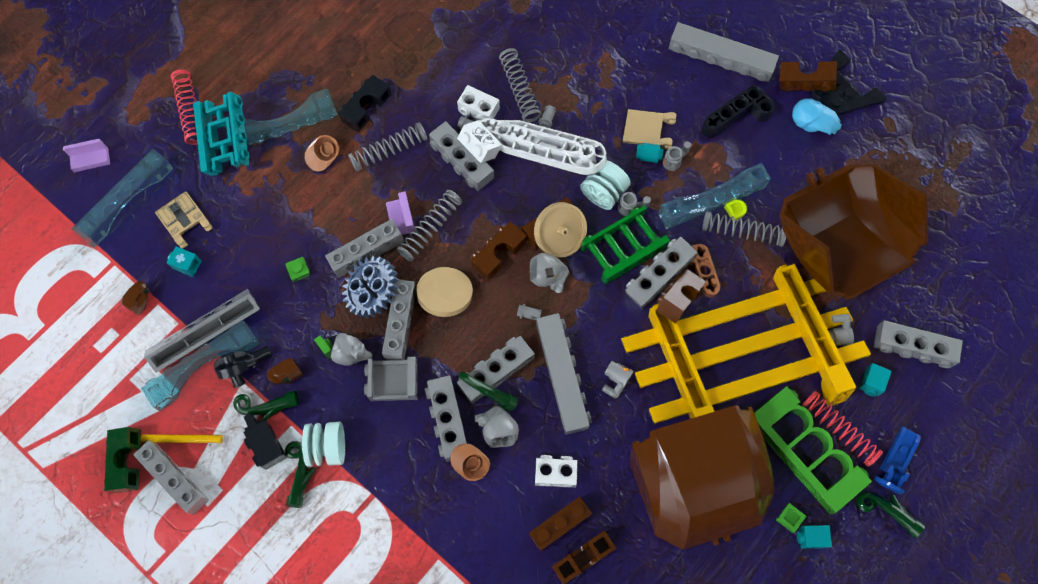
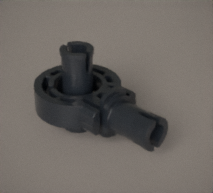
[214,346,272,388]

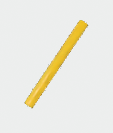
[141,434,223,443]

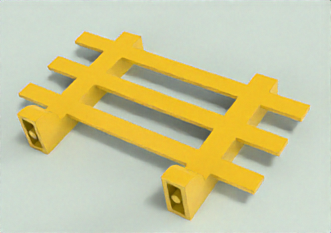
[621,264,871,424]

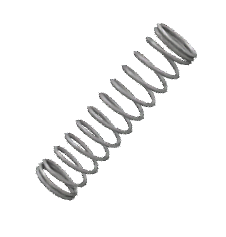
[499,48,541,123]
[348,122,427,172]
[397,190,462,262]
[702,211,786,247]

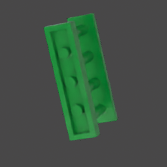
[581,205,670,285]

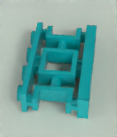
[193,91,249,176]

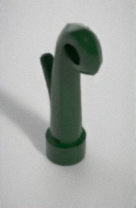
[459,371,518,412]
[233,390,300,421]
[285,441,316,508]
[857,492,926,538]

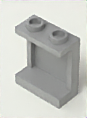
[364,357,418,401]

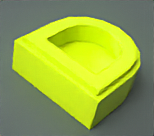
[724,200,747,221]

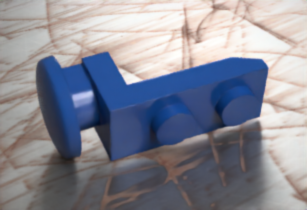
[875,426,921,494]

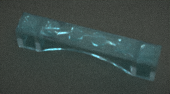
[225,89,338,146]
[72,149,173,248]
[658,163,771,229]
[141,320,261,411]

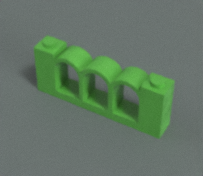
[754,386,872,515]

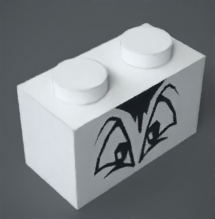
[457,120,502,163]

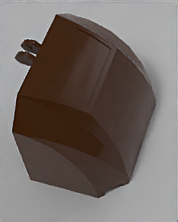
[779,164,928,300]
[629,406,774,550]

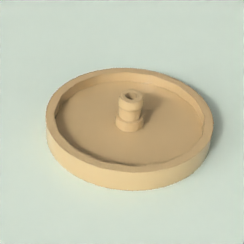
[534,202,587,258]
[417,267,473,317]

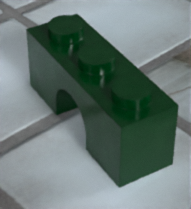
[104,427,141,493]

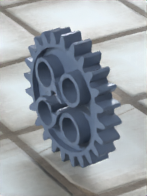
[342,256,399,318]

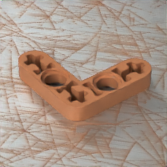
[657,244,720,298]

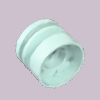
[580,160,630,210]
[302,422,345,467]

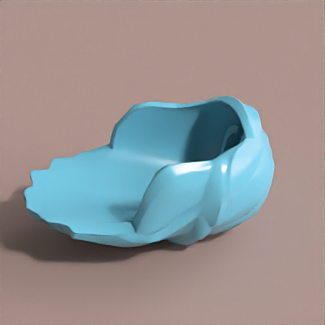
[792,98,842,135]

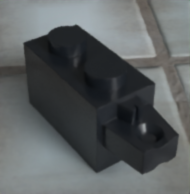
[243,413,287,470]

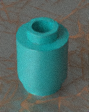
[636,143,663,163]

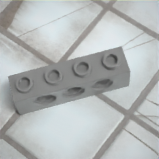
[429,121,494,191]
[325,219,405,278]
[625,236,697,309]
[382,280,417,360]
[874,320,963,368]
[457,336,535,405]
[425,375,467,462]
[133,440,209,515]

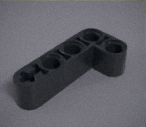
[702,86,775,138]

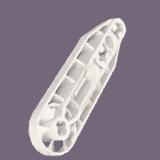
[480,118,607,175]

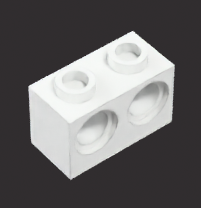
[457,85,500,121]
[535,455,577,488]

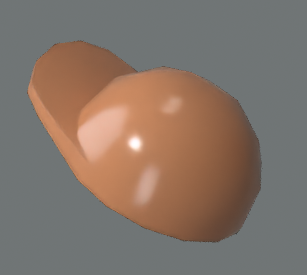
[305,135,340,172]
[450,444,490,481]

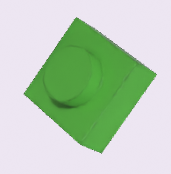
[285,257,311,282]
[314,335,333,359]
[776,503,806,533]

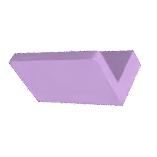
[63,139,110,172]
[386,192,415,235]

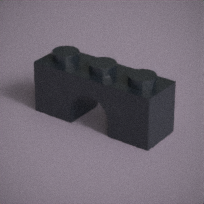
[338,75,392,133]

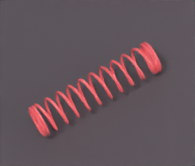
[171,69,198,145]
[801,391,883,467]

